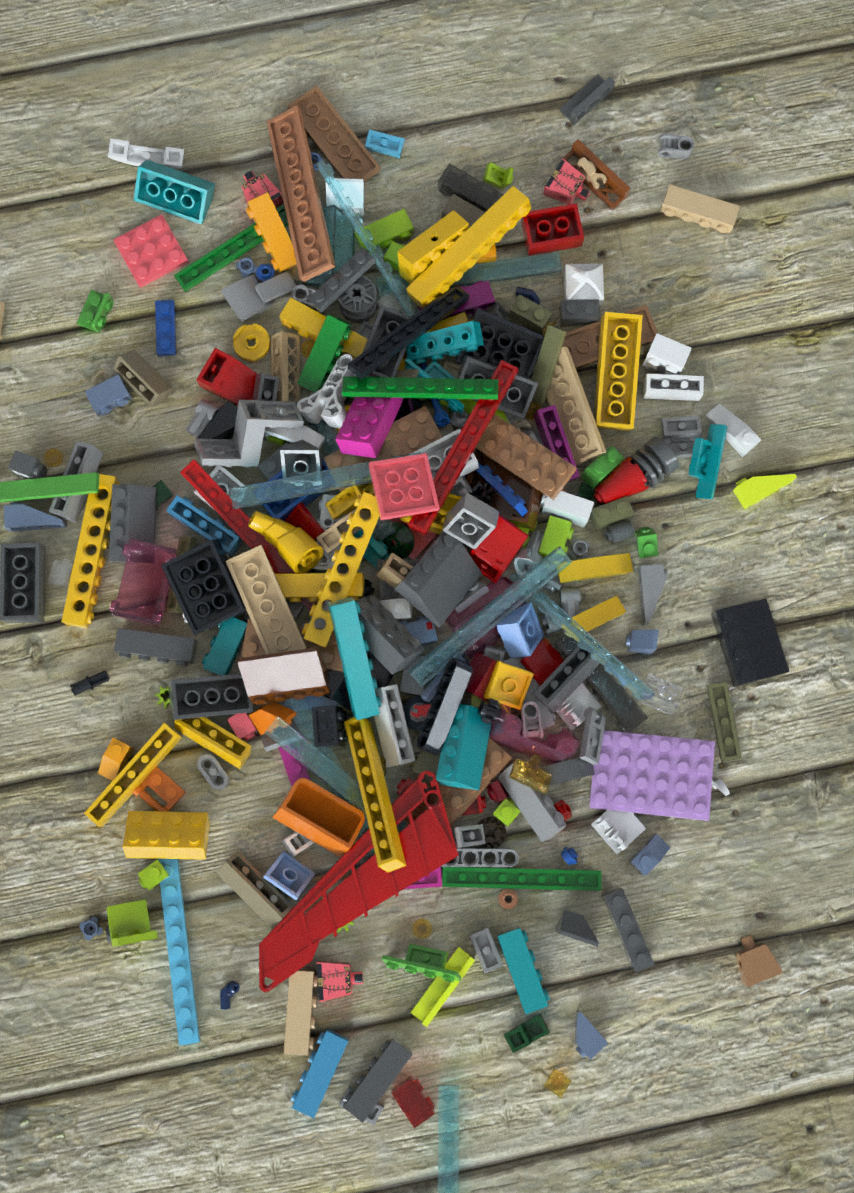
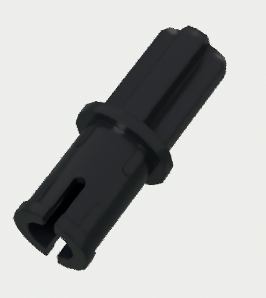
[70,671,110,696]

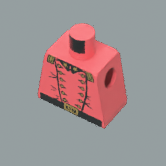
[543,159,590,205]
[242,171,284,207]
[317,961,363,1002]

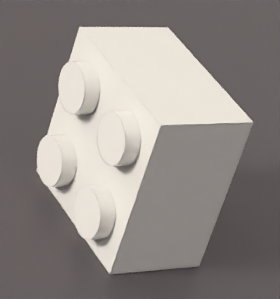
[643,333,692,375]

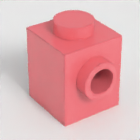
[227,713,258,742]

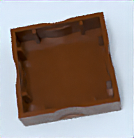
[466,448,543,529]

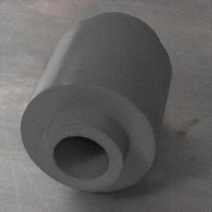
[604,520,634,544]

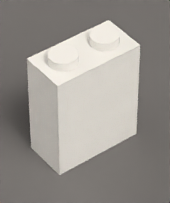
[540,491,594,528]

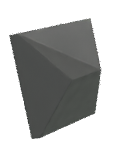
[280,439,323,484]
[555,909,599,947]

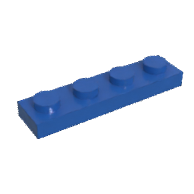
[475,462,528,517]

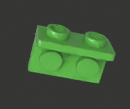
[77,290,114,333]

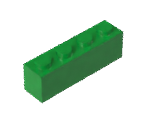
[297,315,352,393]

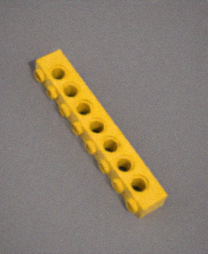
[61,474,120,628]
[301,492,380,648]

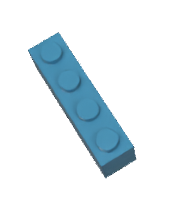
[291,1029,349,1119]

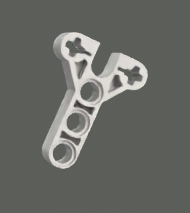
[297,354,353,428]

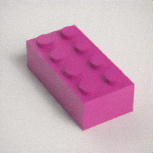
[335,397,404,458]

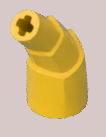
[248,511,324,574]

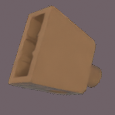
[736,935,783,987]

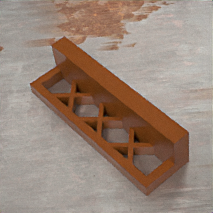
[561,139,630,210]

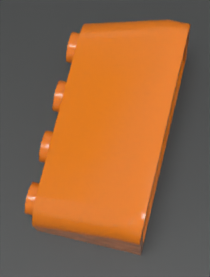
[272,778,365,857]

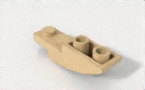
[317,508,380,553]

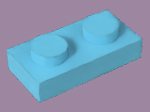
[365,130,405,158]

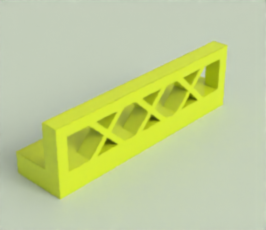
[411,946,475,1027]

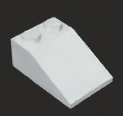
[408,428,479,479]

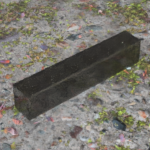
[554,627,648,733]

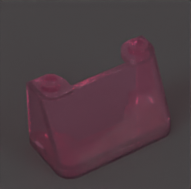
[110,539,177,628]
[489,703,580,765]

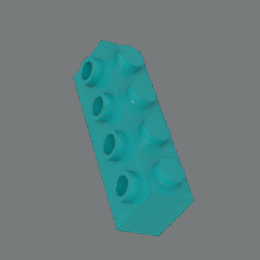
[406,321,484,365]
[497,927,550,1014]

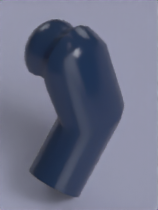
[516,287,540,305]
[220,981,240,1010]

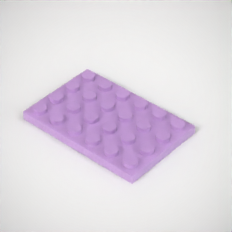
[589,730,715,821]

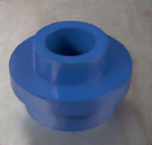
[256,264,275,282]
[561,846,579,865]

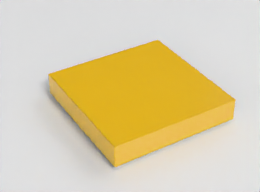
[484,660,534,710]

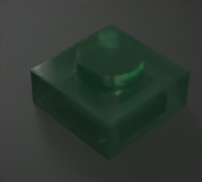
[575,482,595,502]

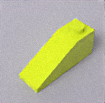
[733,474,797,509]

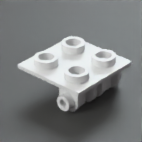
[556,683,602,731]
[591,810,646,854]

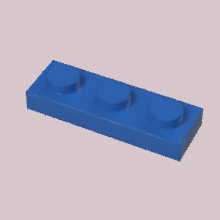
[155,300,176,357]

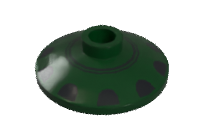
[378,522,415,559]

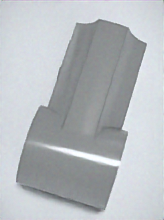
[186,399,219,438]
[559,588,581,626]

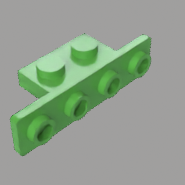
[382,944,462,983]

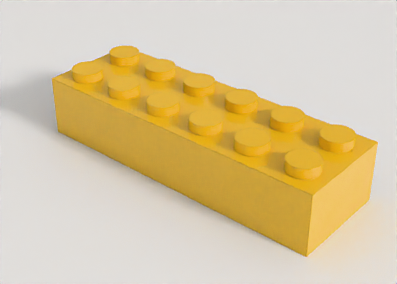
[593,312,643,432]

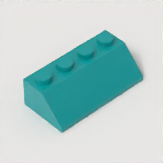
[133,160,215,224]
[436,704,492,790]

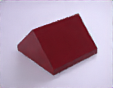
[465,652,497,701]

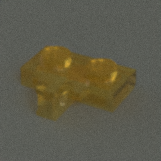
[509,754,552,794]

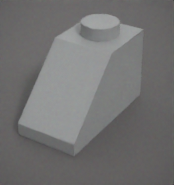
[452,824,486,848]

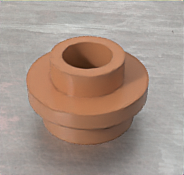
[498,889,518,909]

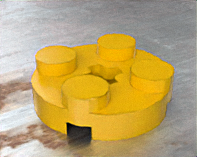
[233,324,271,363]

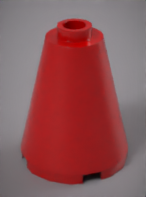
[594,457,649,505]

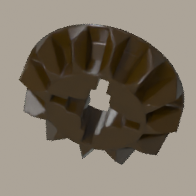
[477,817,506,849]

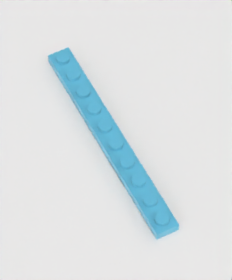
[157,858,200,1045]

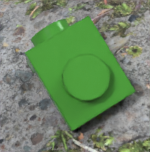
[634,527,658,558]

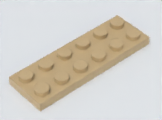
[535,347,606,467]
[226,545,307,654]

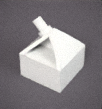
[563,264,604,307]

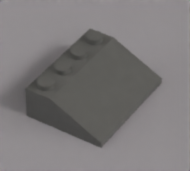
[394,531,482,627]

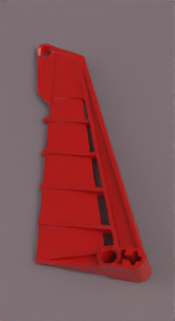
[259,771,458,993]

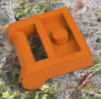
[133,766,186,812]

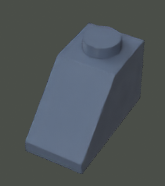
[625,630,659,654]
[629,833,670,876]
[575,1010,608,1060]

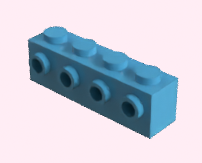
[166,495,242,557]

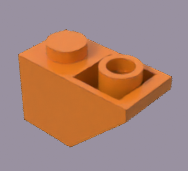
[249,701,297,735]

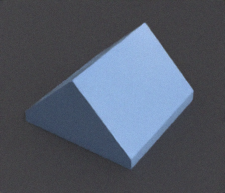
[263,851,316,900]

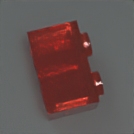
[391,1076,435,1129]

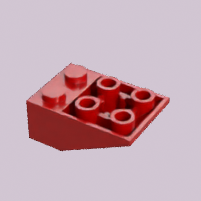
[196,348,257,406]
[469,514,529,584]

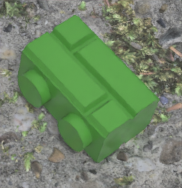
[581,445,625,489]

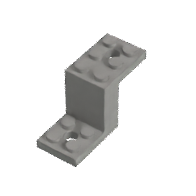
[194,400,304,467]

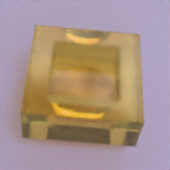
[543,1068,572,1098]

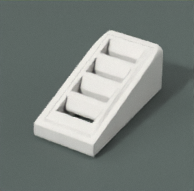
[282,831,315,857]

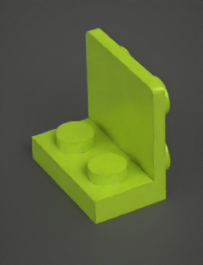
[106,900,158,947]

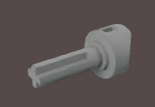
[514,530,544,578]

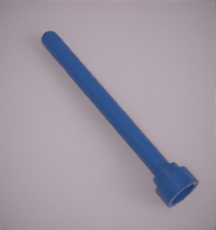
[419,363,450,427]

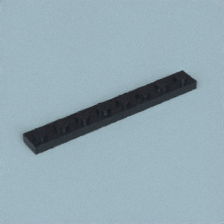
[348,285,470,380]

